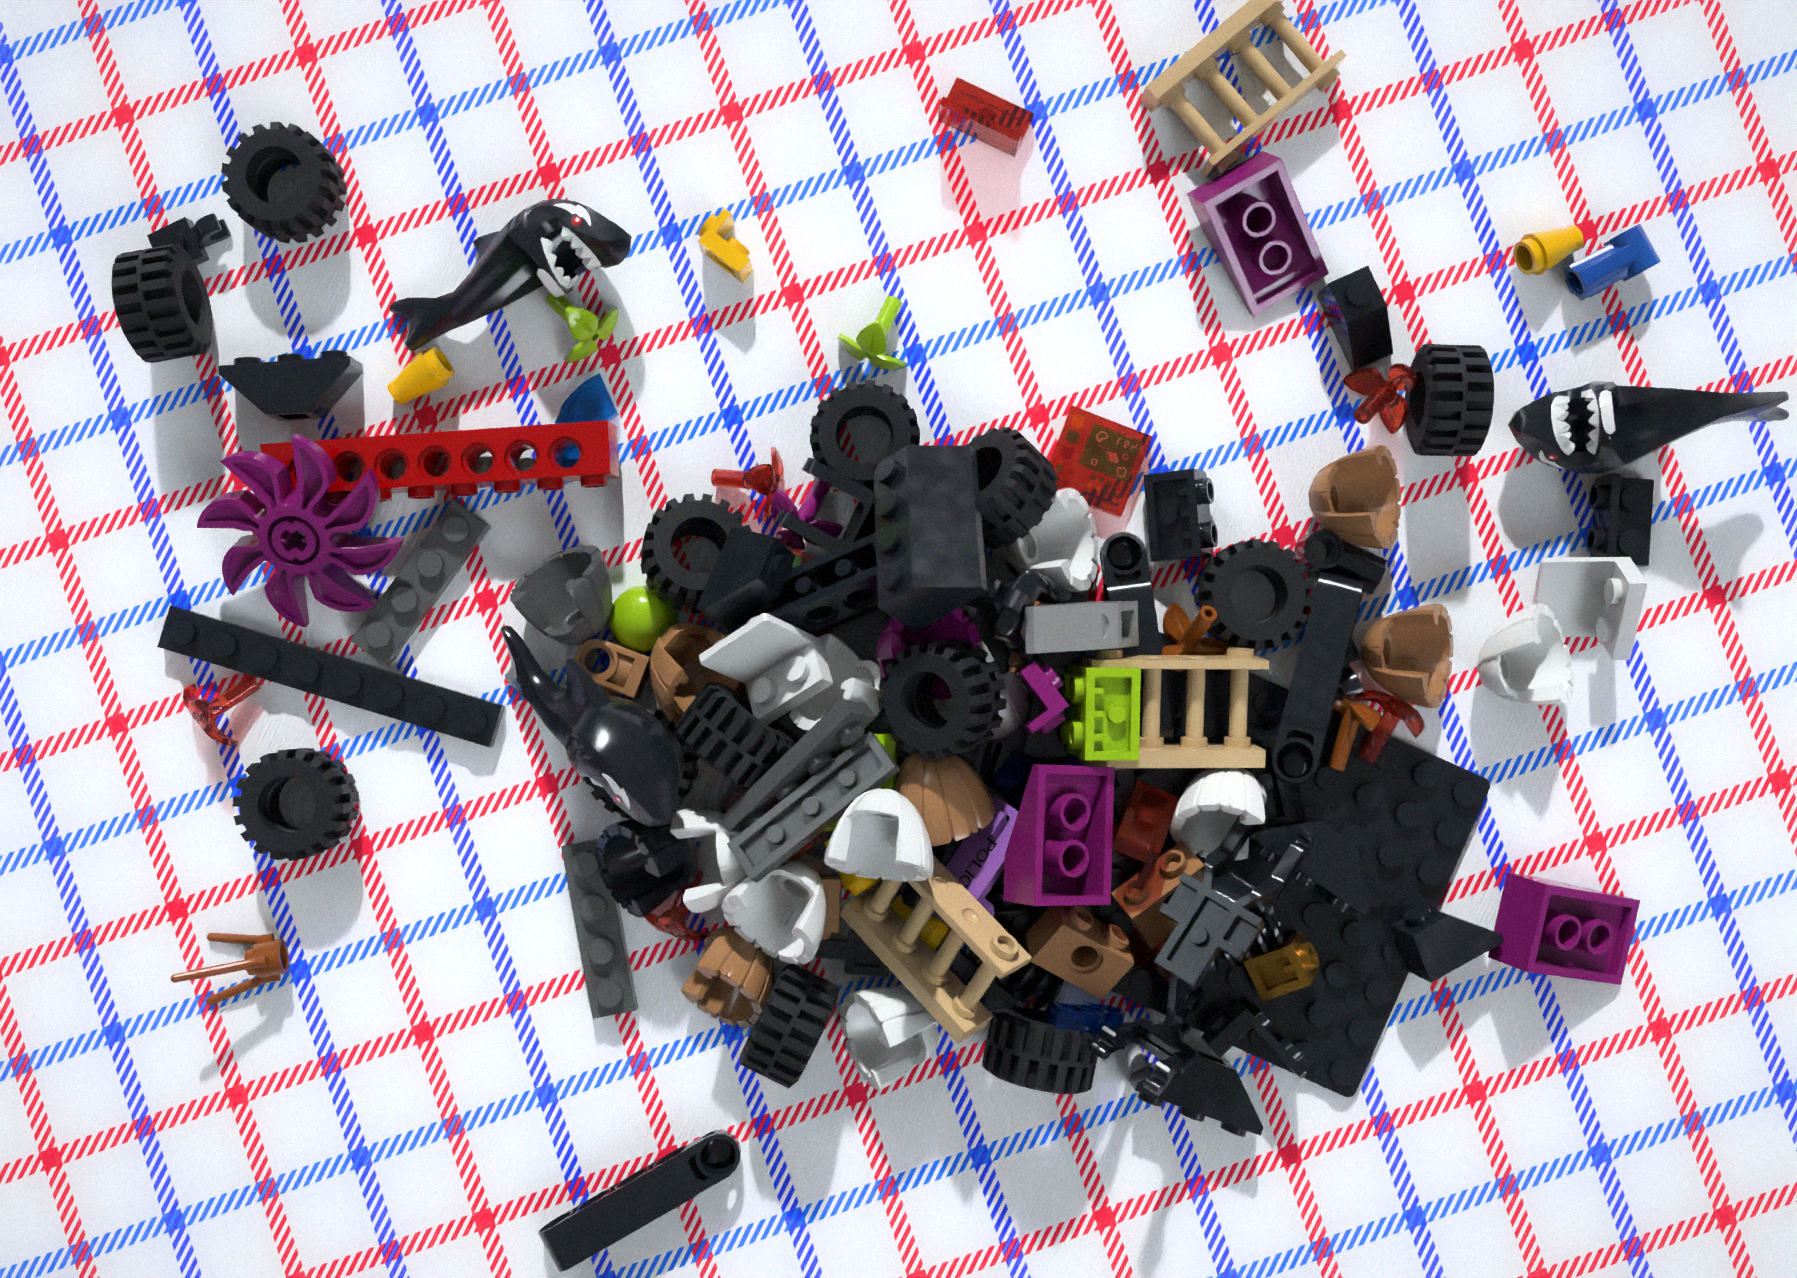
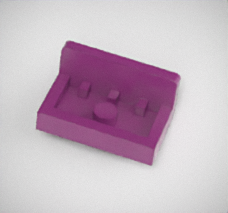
[1016,661,1069,735]

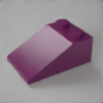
[1187,151,1329,317]
[1003,764,1115,906]
[1488,872,1640,985]

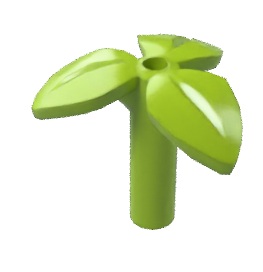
[545,292,619,363]
[837,296,907,370]

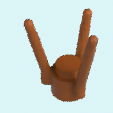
[170,933,289,1005]

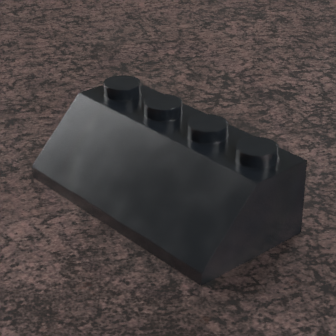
[873,445,987,632]

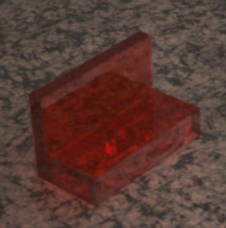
[938,77,1035,157]
[1111,780,1179,891]

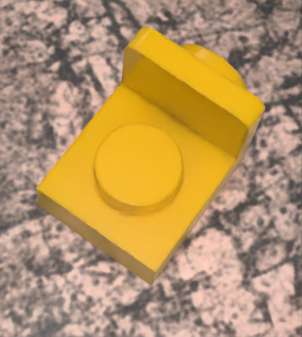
[698,208,753,284]

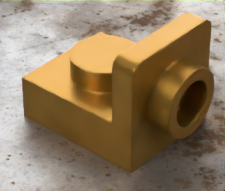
[1243,932,1319,1002]

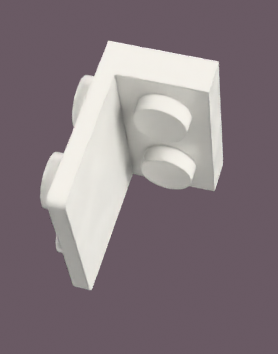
[1532,557,1648,660]
[699,613,833,725]

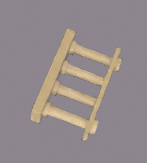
[1140,0,1347,178]
[1079,648,1269,768]
[840,855,1032,1044]

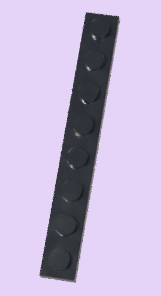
[157,605,505,747]

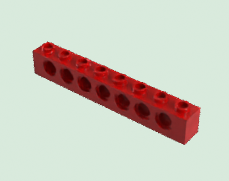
[260,420,620,505]

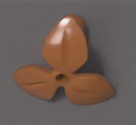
[1161,602,1231,671]
[1327,697,1382,771]

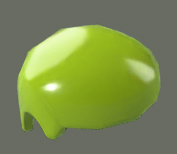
[609,585,679,653]

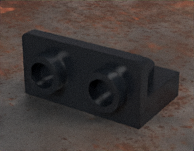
[1143,468,1218,562]
[1586,473,1654,567]

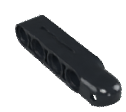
[1100,532,1173,743]
[1272,571,1365,786]
[538,1130,741,1272]

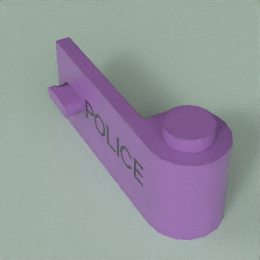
[933,795,1018,929]

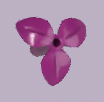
[771,481,843,551]

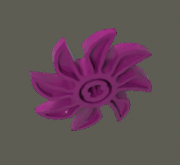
[197,434,404,628]

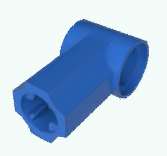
[1564,224,1661,301]

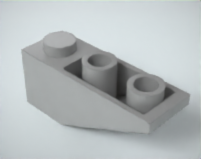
[1022,601,1139,654]

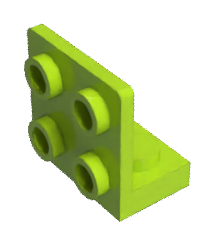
[1060,664,1141,761]

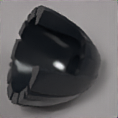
[596,819,699,918]

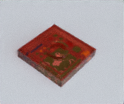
[1050,405,1152,518]

